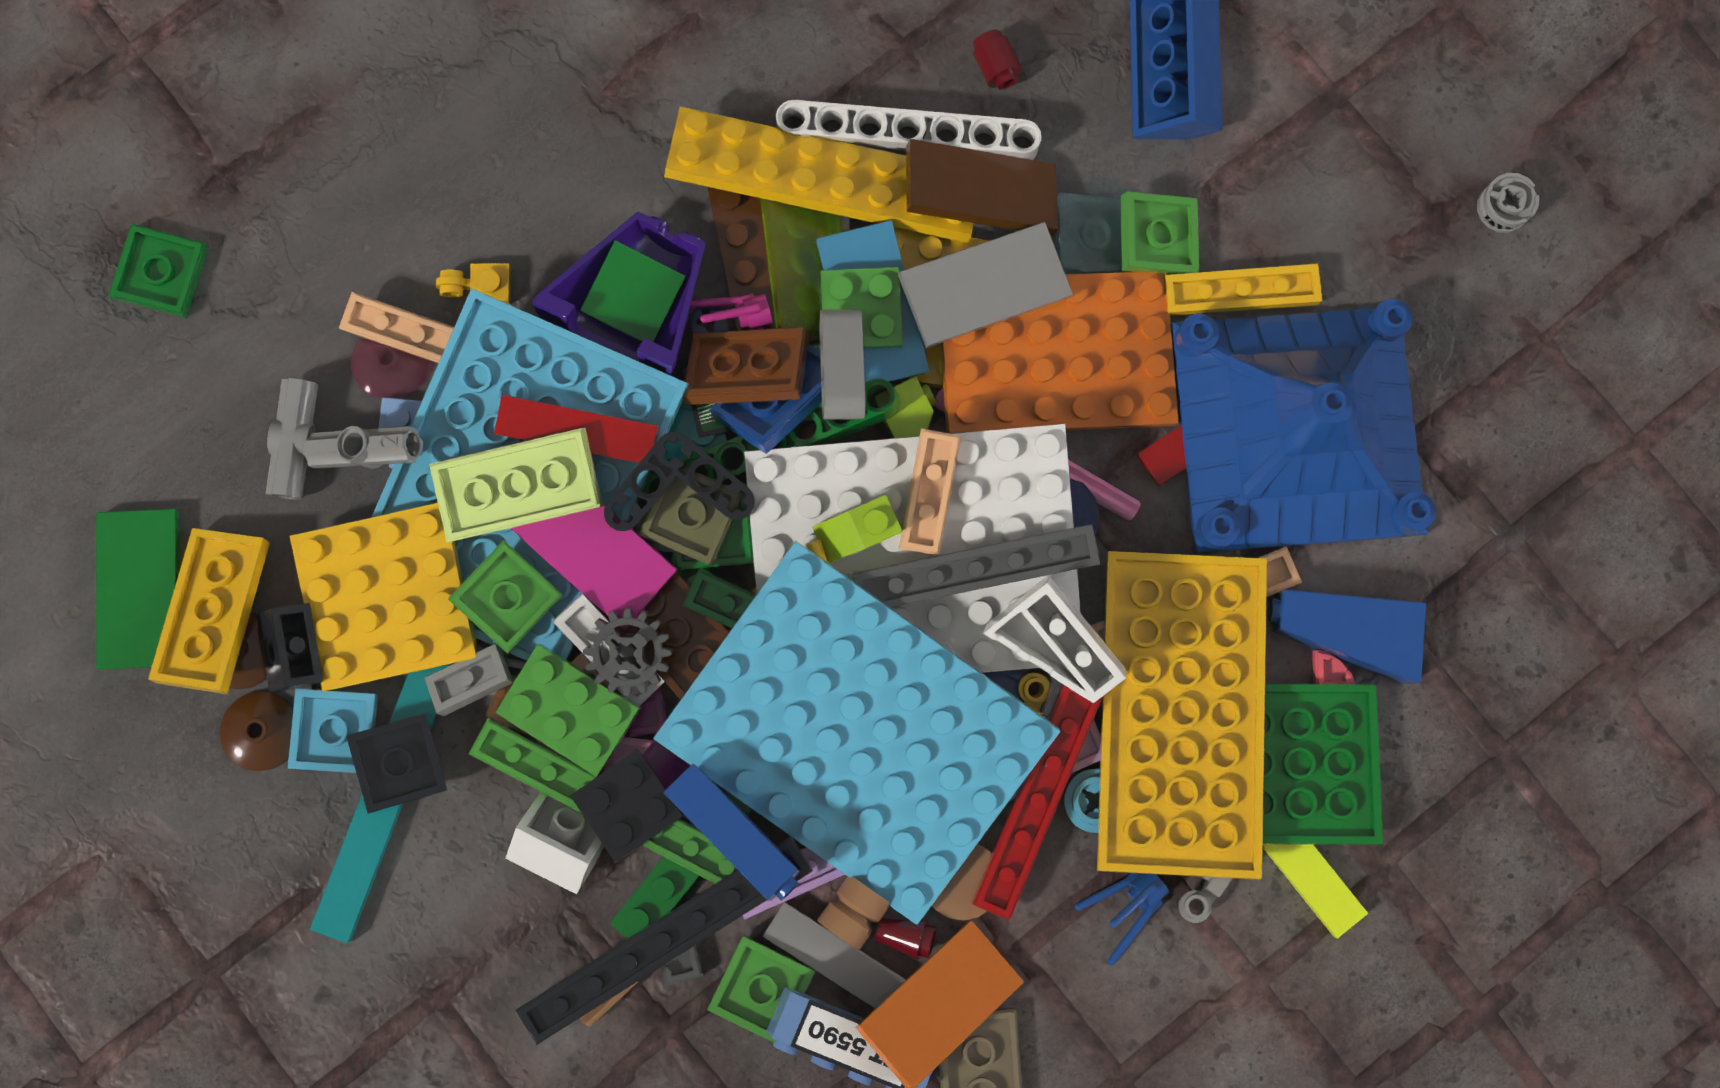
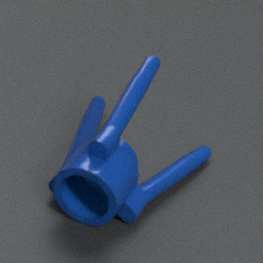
[1075,873,1169,966]

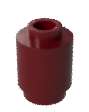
[973,29,1023,90]

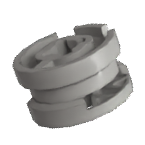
[1477,173,1539,233]

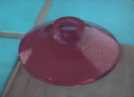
[351,337,429,399]

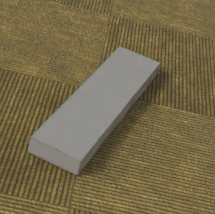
[763,902,906,1008]

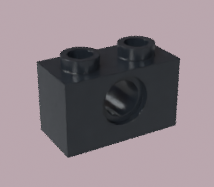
[256,603,324,693]

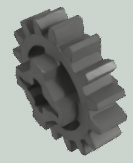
[583,607,673,696]

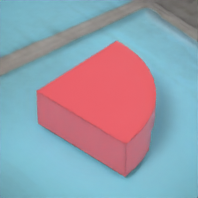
[1312,650,1355,684]

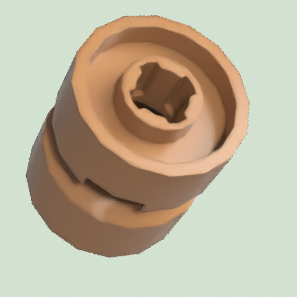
[817,876,890,950]

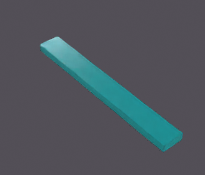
[310,663,454,943]

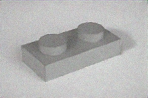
[425,644,514,716]

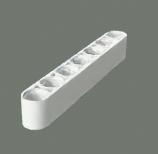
[776,100,1042,160]

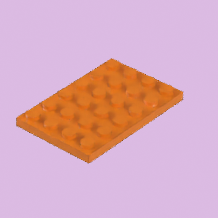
[940,272,1179,434]

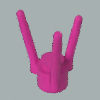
[690,293,773,330]

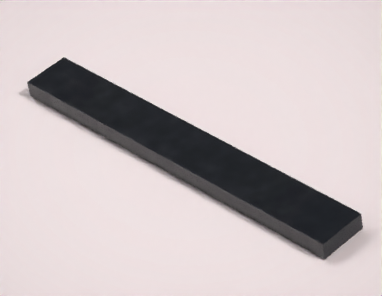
[515,836,813,1045]

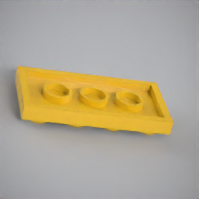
[148,528,270,694]

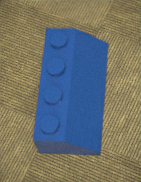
[1130,0,1223,139]

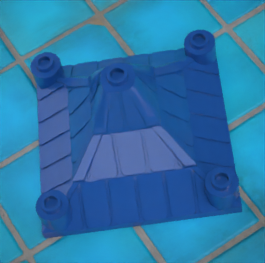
[1171,299,1436,554]

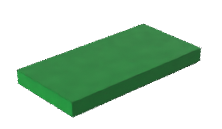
[96,509,180,670]

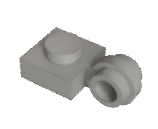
[1178,877,1233,923]

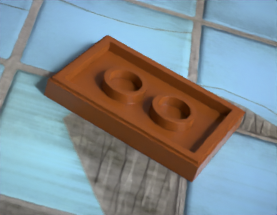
[682,327,809,405]

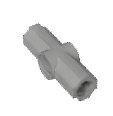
[265,378,318,500]
[303,426,423,469]

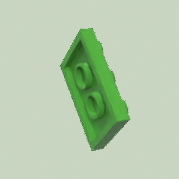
[495,644,642,777]

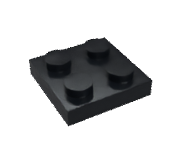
[346,713,447,814]
[570,749,684,863]

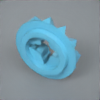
[1064,769,1100,833]

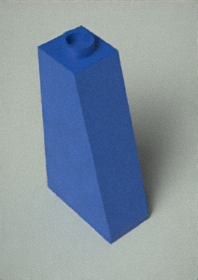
[1268,590,1426,684]
[663,764,800,901]

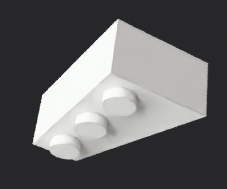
[983,575,1126,703]

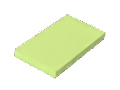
[429,428,603,542]

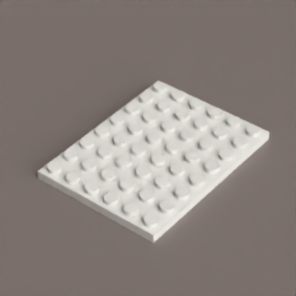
[744,424,1081,673]

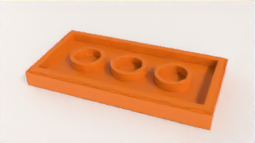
[855,920,1024,1088]

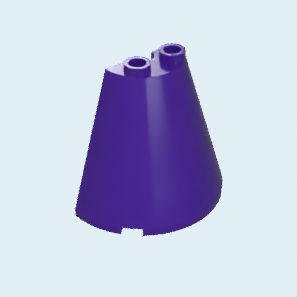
[532,211,706,375]

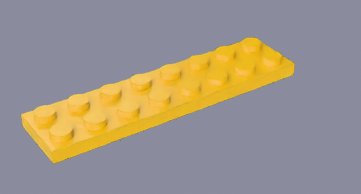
[664,106,973,243]

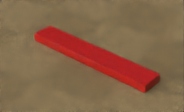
[972,684,1103,920]

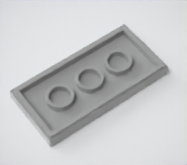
[898,222,1073,348]

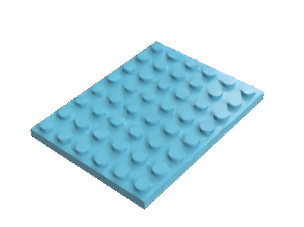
[371,288,689,661]
[653,540,1060,924]

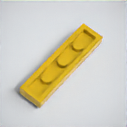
[1164,264,1322,316]

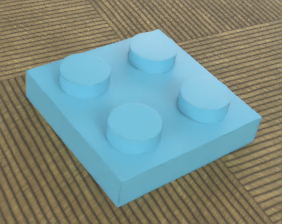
[287,689,378,773]

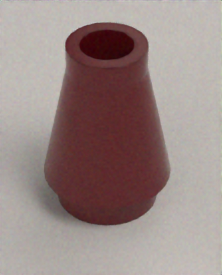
[875,918,937,960]

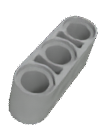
[820,309,865,419]

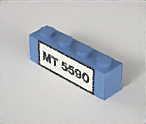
[766,986,932,1088]

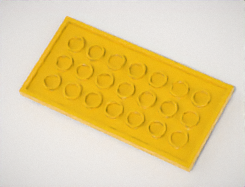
[1097,551,1267,880]

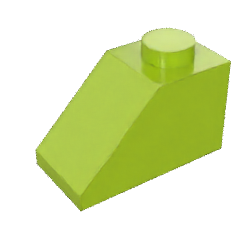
[873,377,936,439]
[812,494,903,563]

